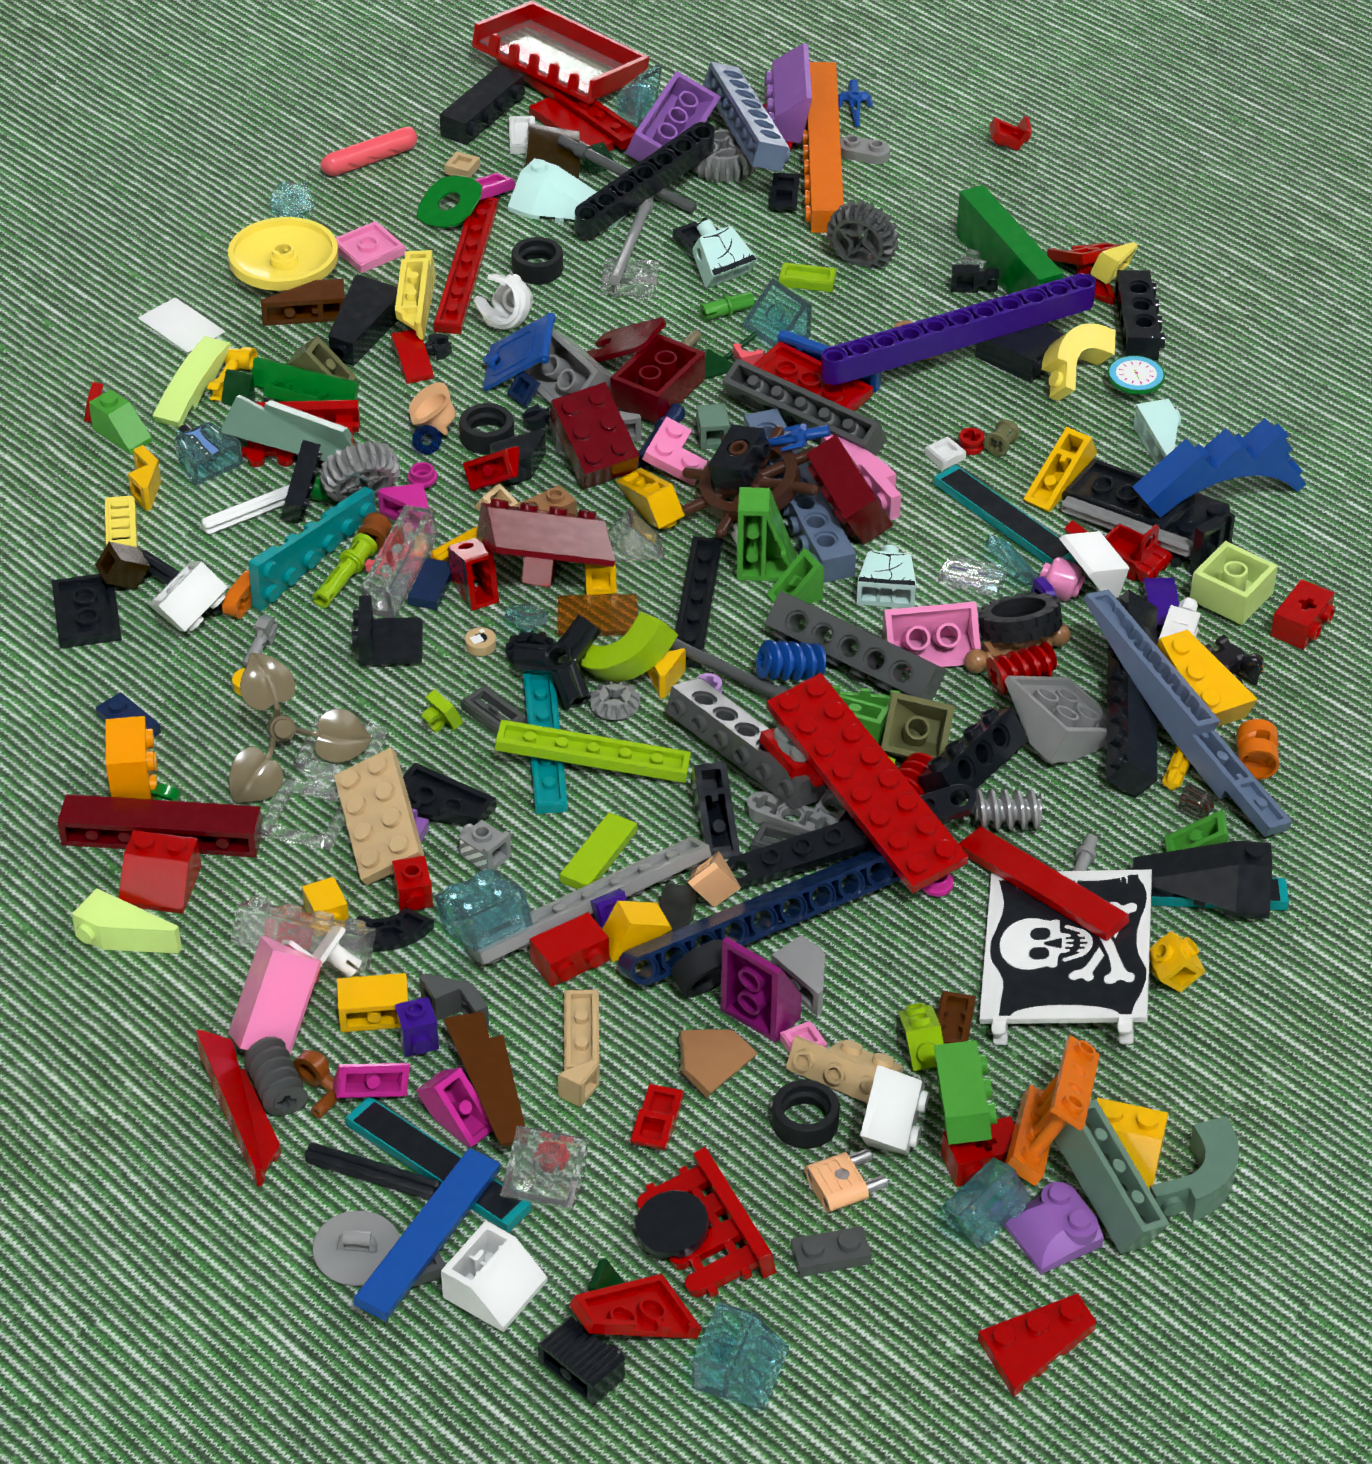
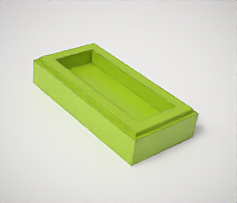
[778,262,837,292]

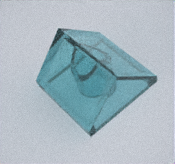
[742,278,812,347]

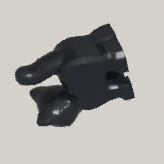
[1205,635,1264,685]

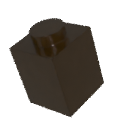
[95,541,150,589]

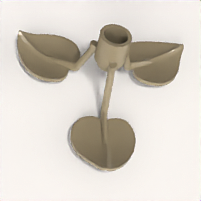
[229,653,371,803]

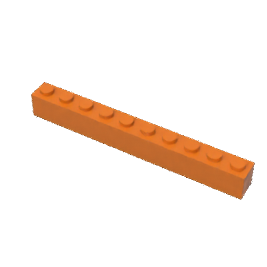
[802,62,844,233]

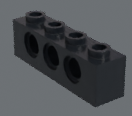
[1114,270,1165,360]
[918,707,1029,805]

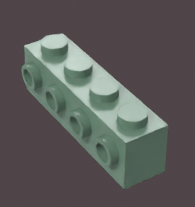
[1054,1100,1170,1254]

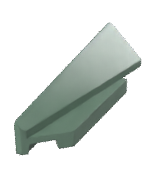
[221,395,354,462]

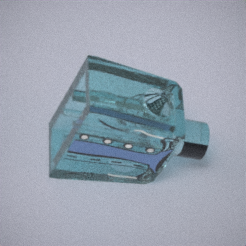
[175,422,243,486]

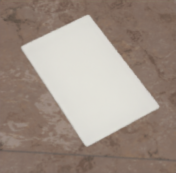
[138,298,225,352]

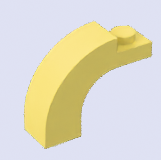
[1041,324,1116,401]

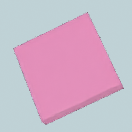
[336,221,406,273]

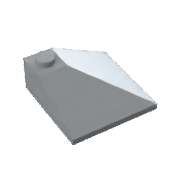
[1005,676,1107,764]

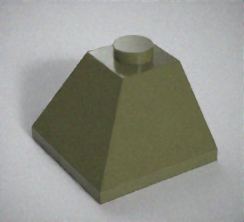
[881,691,955,758]

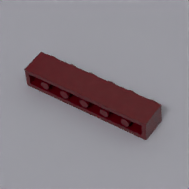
[57,794,263,857]

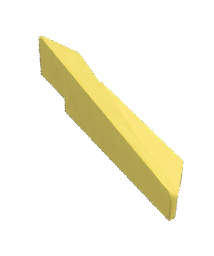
[395,250,436,340]

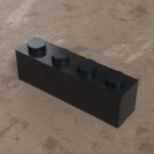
[439,66,525,145]

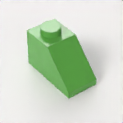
[89,389,152,455]

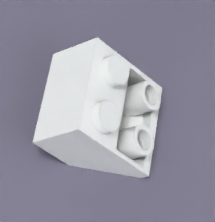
[441,1220,547,1332]

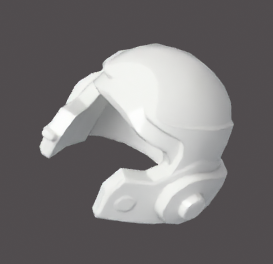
[473,274,533,330]

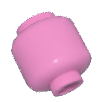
[1039,557,1086,602]

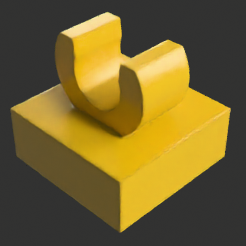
[584,564,617,596]

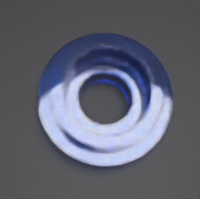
[412,425,442,454]

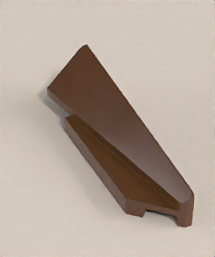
[444,1011,529,1147]

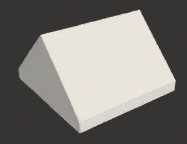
[1059,531,1129,598]

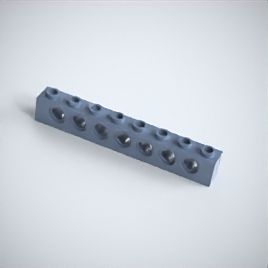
[703,61,790,172]
[744,408,856,583]

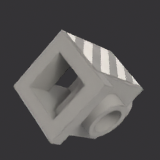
[459,820,512,874]

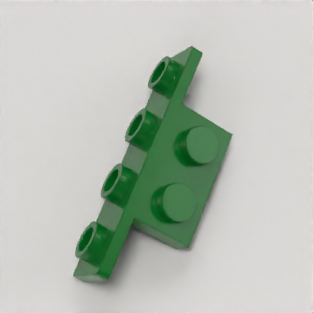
[252,357,359,402]

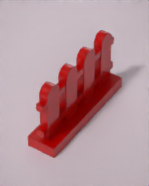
[242,400,360,467]
[637,1147,777,1298]

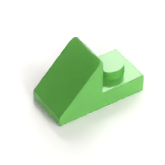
[1165,810,1228,852]

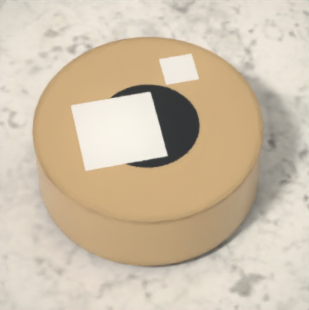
[465,627,496,656]

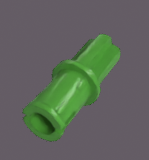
[700,292,755,321]

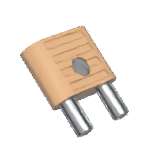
[804,1149,889,1213]

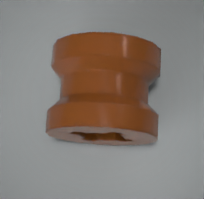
[357,512,392,550]

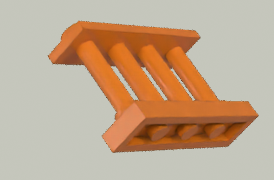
[1005,1035,1100,1186]

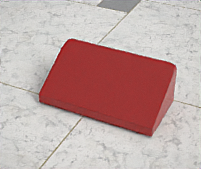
[463,446,519,491]

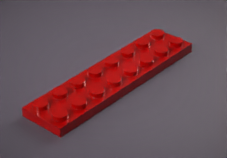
[767,673,969,894]

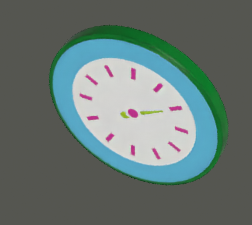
[1108,356,1165,394]

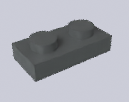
[790,1226,872,1277]

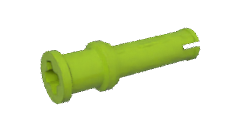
[312,533,378,608]

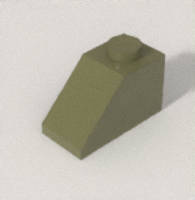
[287,336,357,381]

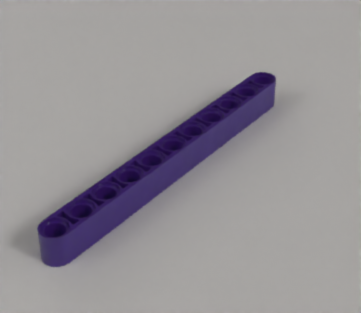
[821,273,1096,385]

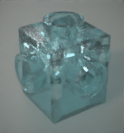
[270,181,314,218]

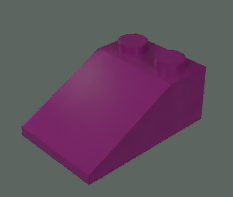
[721,937,802,1043]

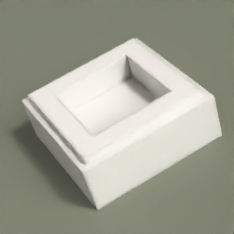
[925,437,966,470]

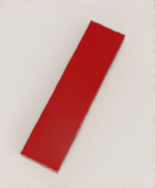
[529,97,614,155]

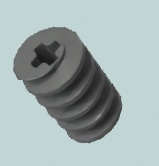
[244,1037,308,1116]

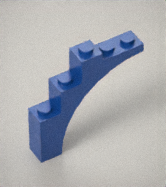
[1132,418,1306,518]

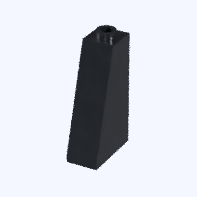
[328,274,398,366]

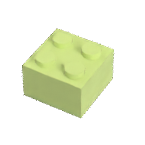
[1190,541,1278,625]

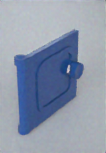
[483,313,556,391]

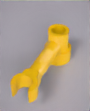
[207,347,258,401]

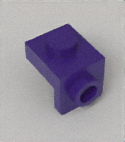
[395,997,439,1057]

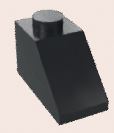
[490,428,546,487]

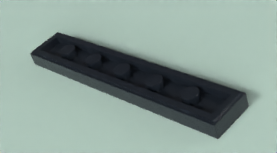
[672,536,723,668]

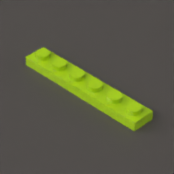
[495,719,691,783]

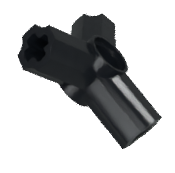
[513,614,602,708]

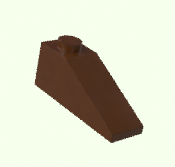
[261,278,345,326]

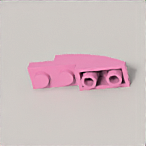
[821,435,901,520]

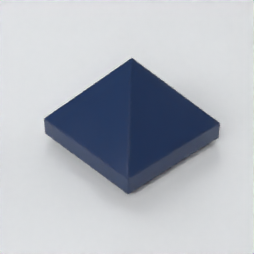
[507,371,541,408]

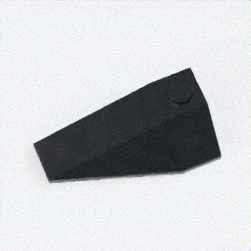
[1133,841,1272,919]

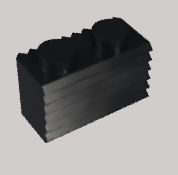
[538,1316,625,1405]

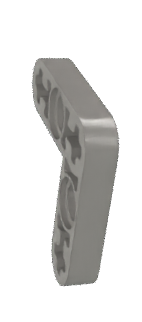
[747,787,850,833]

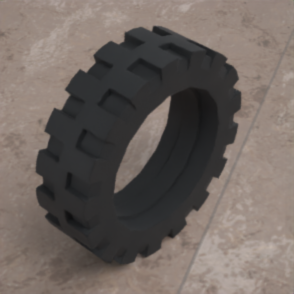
[978,592,1063,644]

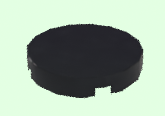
[635,1190,709,1259]

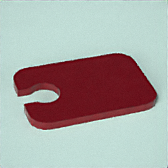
[587,317,666,362]

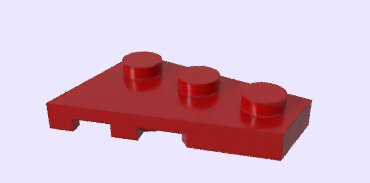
[569,1274,702,1339]
[978,1293,1096,1398]

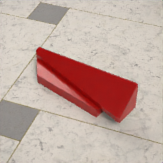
[196,1029,281,1187]

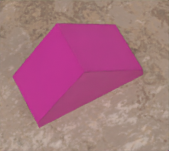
[378,483,431,535]

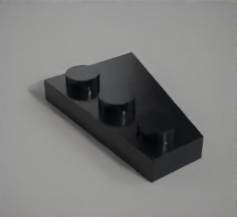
[403,763,497,825]

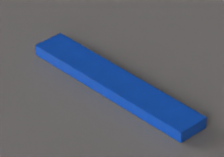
[353,1148,501,1322]

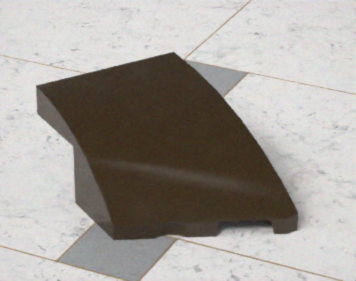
[524,123,580,179]

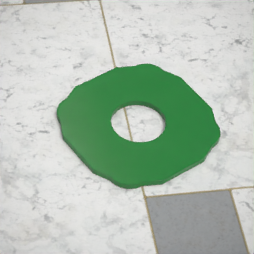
[417,175,482,228]

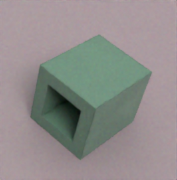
[696,404,730,450]

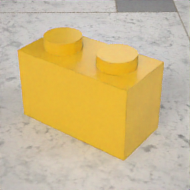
[337,973,408,1032]

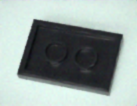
[51,574,122,649]

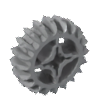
[692,127,757,184]
[319,441,400,502]

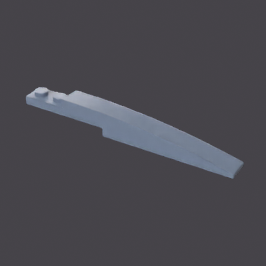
[1083,589,1292,837]

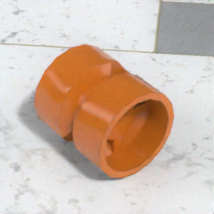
[1236,719,1279,780]

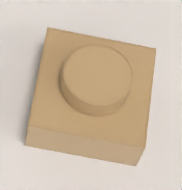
[444,151,480,178]

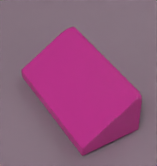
[333,1063,410,1098]

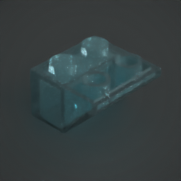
[940,1157,1030,1249]
[692,1302,789,1410]

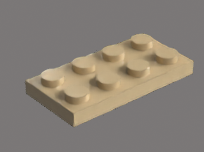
[334,747,424,885]

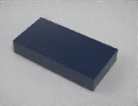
[407,558,451,610]

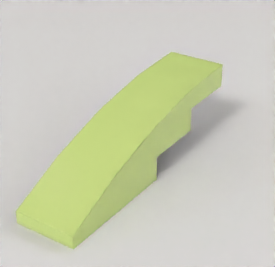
[152,336,231,428]

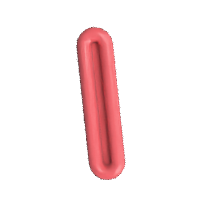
[320,127,417,177]

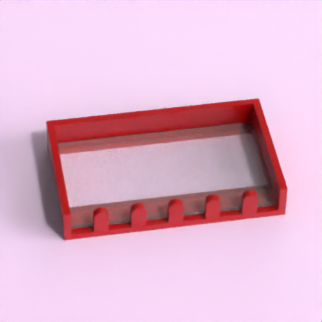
[472,1,649,105]

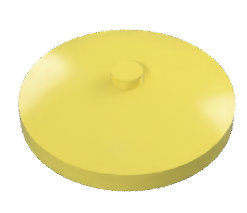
[228,217,338,291]

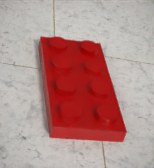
[753,341,873,411]

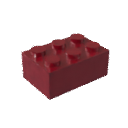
[610,334,705,423]
[549,382,639,490]
[806,435,894,545]

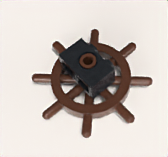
[681,424,820,538]

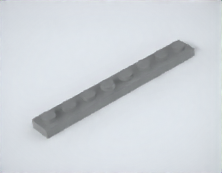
[465,836,711,965]

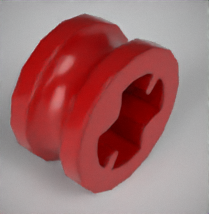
[958,427,985,455]

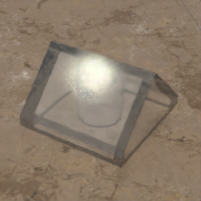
[608,508,665,561]
[501,1126,588,1210]

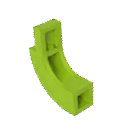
[580,611,678,682]

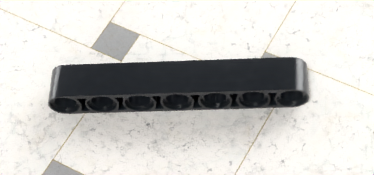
[575,122,715,239]

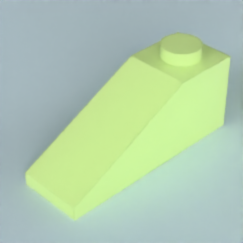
[72,888,182,953]

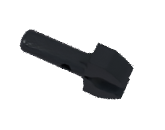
[425,333,452,360]
[522,405,550,430]

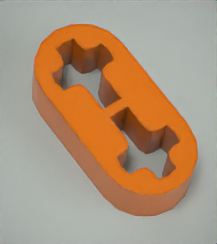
[222,570,252,619]

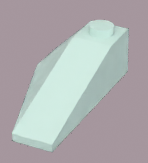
[508,158,626,229]

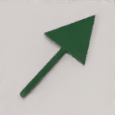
[705,331,758,380]

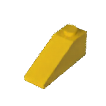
[1023,427,1097,513]
[615,468,685,529]

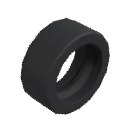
[512,237,563,284]
[459,403,514,454]
[671,940,722,997]
[772,1079,840,1149]

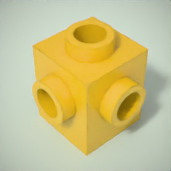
[1150,931,1206,993]

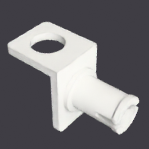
[281,926,362,978]

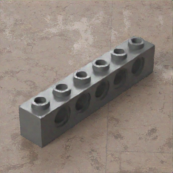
[722,358,887,456]
[765,591,947,701]
[666,677,826,809]

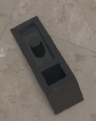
[690,762,740,859]

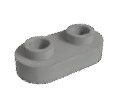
[840,135,890,164]

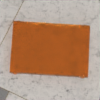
[558,594,638,636]

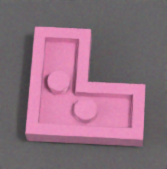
[642,417,707,486]

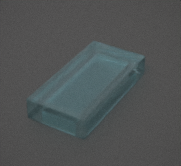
[985,534,1039,586]

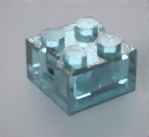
[434,869,533,952]

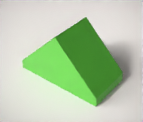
[767,548,824,604]

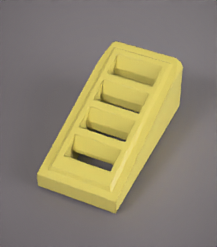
[1091,242,1138,284]
[105,496,137,547]

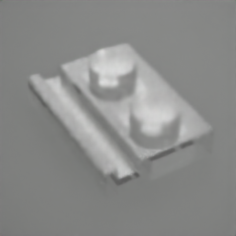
[938,554,1008,595]

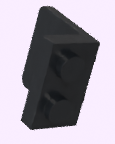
[352,595,423,665]

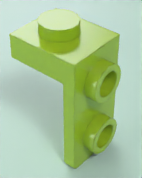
[898,1003,944,1071]

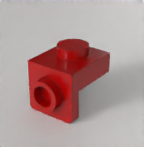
[989,116,1032,151]

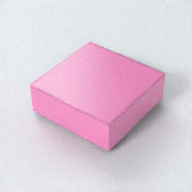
[780,1020,827,1054]

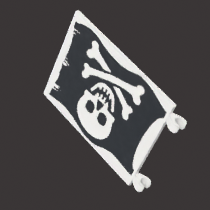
[979,869,1152,1045]

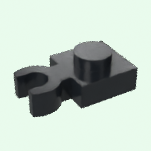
[951,264,999,293]

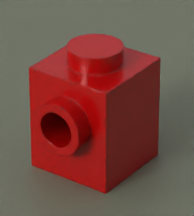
[392,856,433,911]

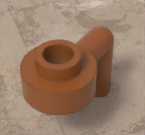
[294,1050,341,1118]

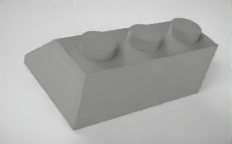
[524,329,612,403]

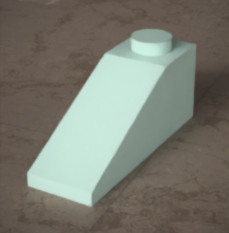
[1133,399,1181,465]

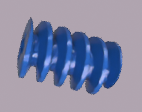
[756,640,826,682]

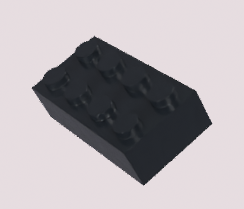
[280,439,322,524]

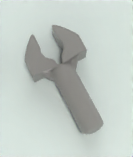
[243,615,278,667]

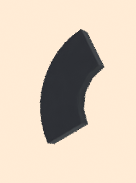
[340,907,434,952]

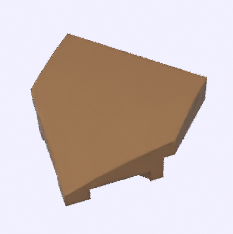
[679,1029,758,1099]

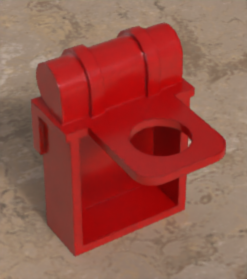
[1105,523,1173,583]

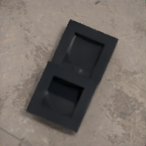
[770,173,800,211]

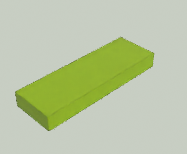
[559,812,638,890]

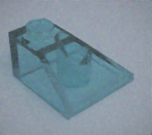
[616,65,662,126]

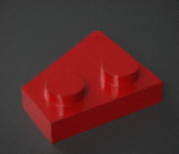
[1047,242,1121,269]

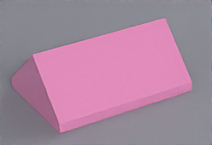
[882,602,981,671]
[228,936,322,1055]

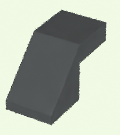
[419,973,489,1030]

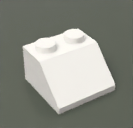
[148,561,228,632]
[860,1065,929,1156]

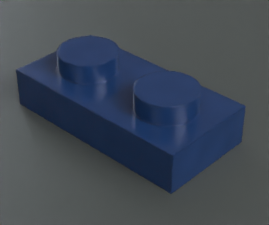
[95,692,161,737]

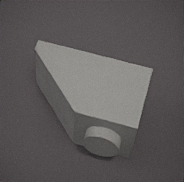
[771,935,825,1016]

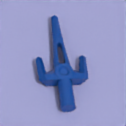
[838,79,873,128]
[767,424,831,452]

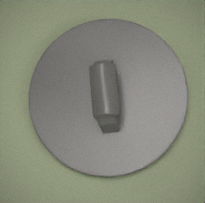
[313,1211,400,1286]

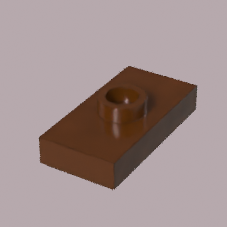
[937,991,976,1044]

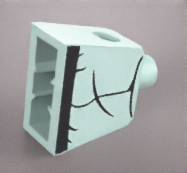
[692,219,757,289]
[856,545,916,608]

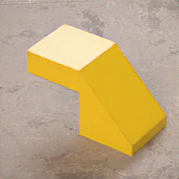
[128,445,161,511]

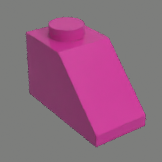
[416,1067,493,1148]

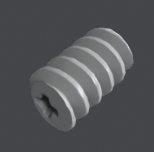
[973,789,1042,830]

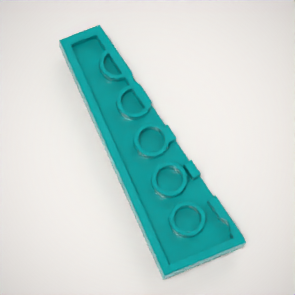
[249,486,376,611]

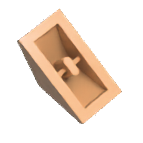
[688,851,741,908]

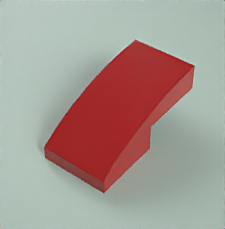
[391,329,434,384]
[630,1083,684,1151]

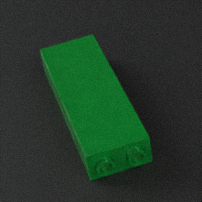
[956,185,1063,294]

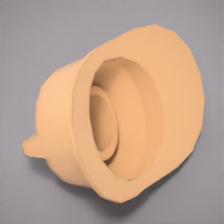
[409,382,456,435]

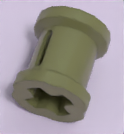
[984,419,1020,456]

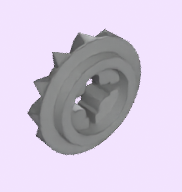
[590,680,640,720]

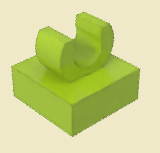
[421,689,464,733]

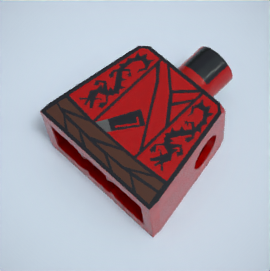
[448,538,499,611]

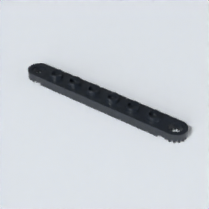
[726,784,977,890]

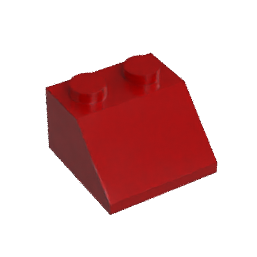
[118,830,202,914]

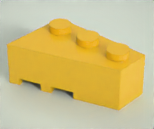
[1156,630,1258,727]

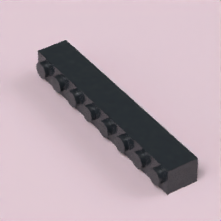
[1106,589,1157,798]

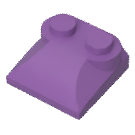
[1001,1182,1104,1275]

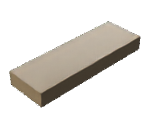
[564,990,600,1077]

